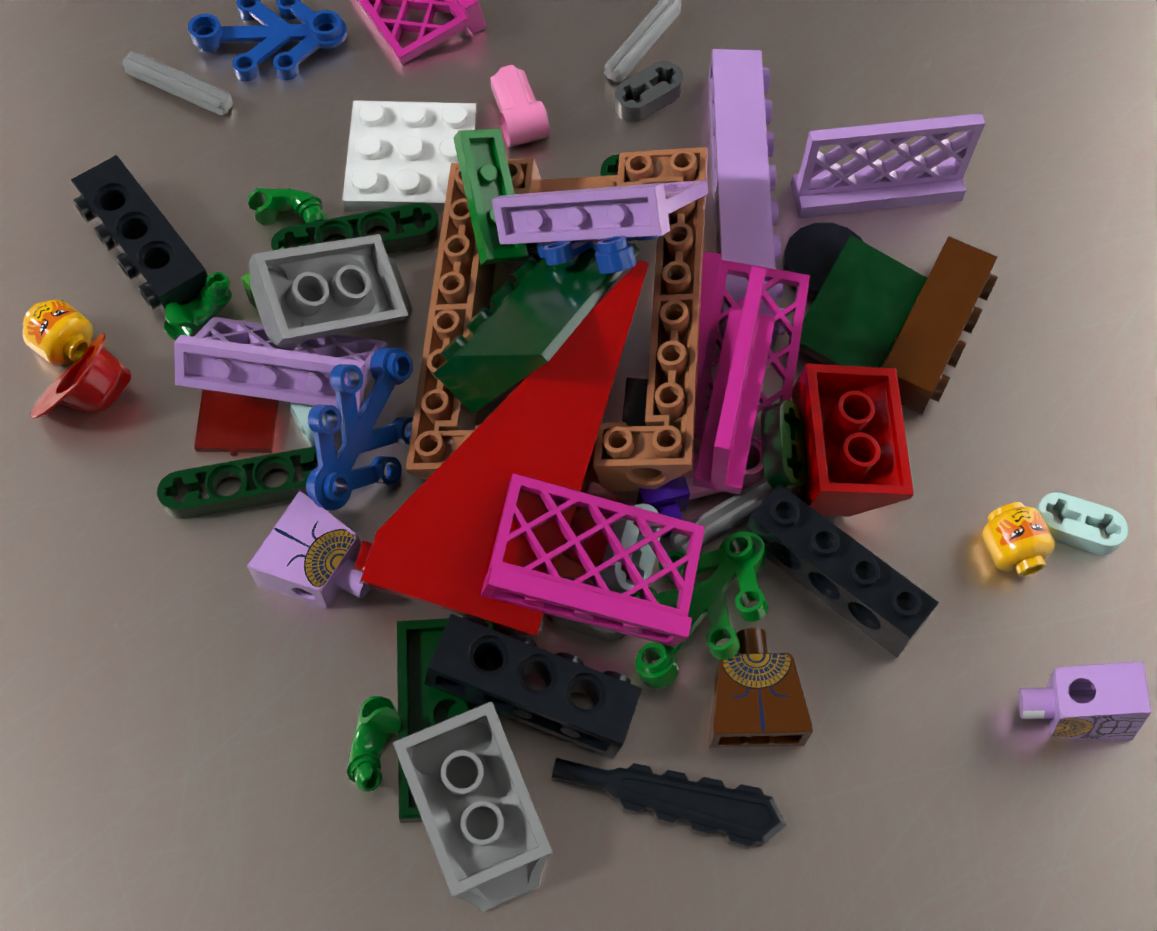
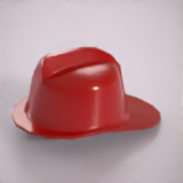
[30,333,131,419]

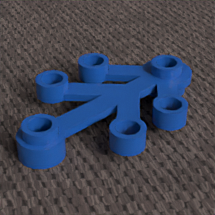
[188,0,347,82]
[536,235,662,274]
[306,347,413,511]

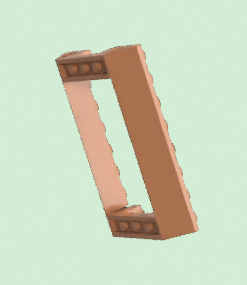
[406,147,708,492]

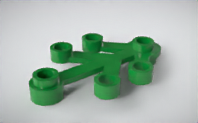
[632,531,768,689]

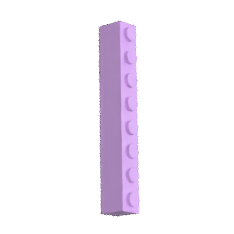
[709,49,785,352]

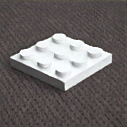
[342,101,477,213]

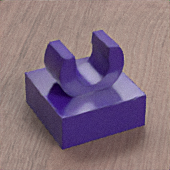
[637,476,690,538]

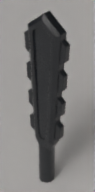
[552,758,787,848]

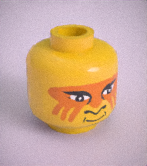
[22,299,93,366]
[982,502,1055,577]

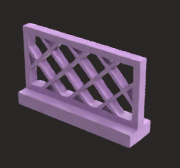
[791,113,985,218]
[492,180,709,245]
[174,317,387,412]

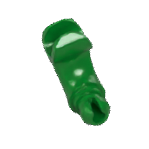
[248,188,326,226]
[164,272,232,340]
[347,696,402,792]

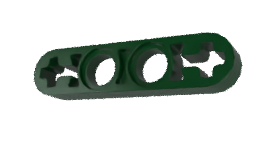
[271,203,440,253]
[157,446,338,519]

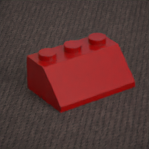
[791,364,914,517]

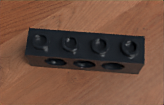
[71,155,208,314]
[745,484,939,658]
[424,614,642,759]

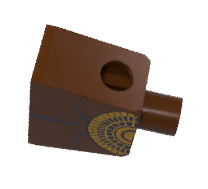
[708,628,813,748]

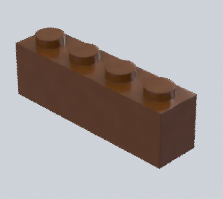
[883,236,998,414]

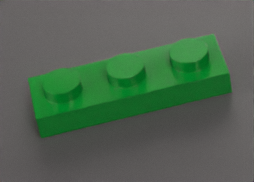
[453,128,528,265]

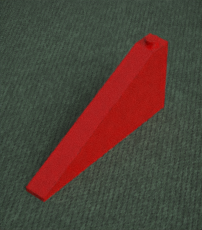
[353,260,649,637]

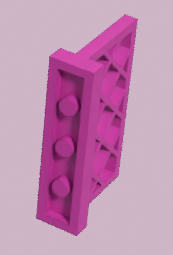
[357,0,486,65]
[694,251,810,441]
[693,266,776,495]
[480,473,705,647]

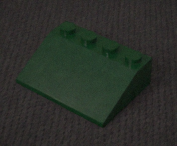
[433,244,641,414]

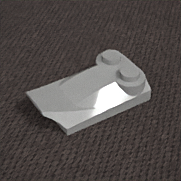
[249,234,412,349]
[392,701,553,912]

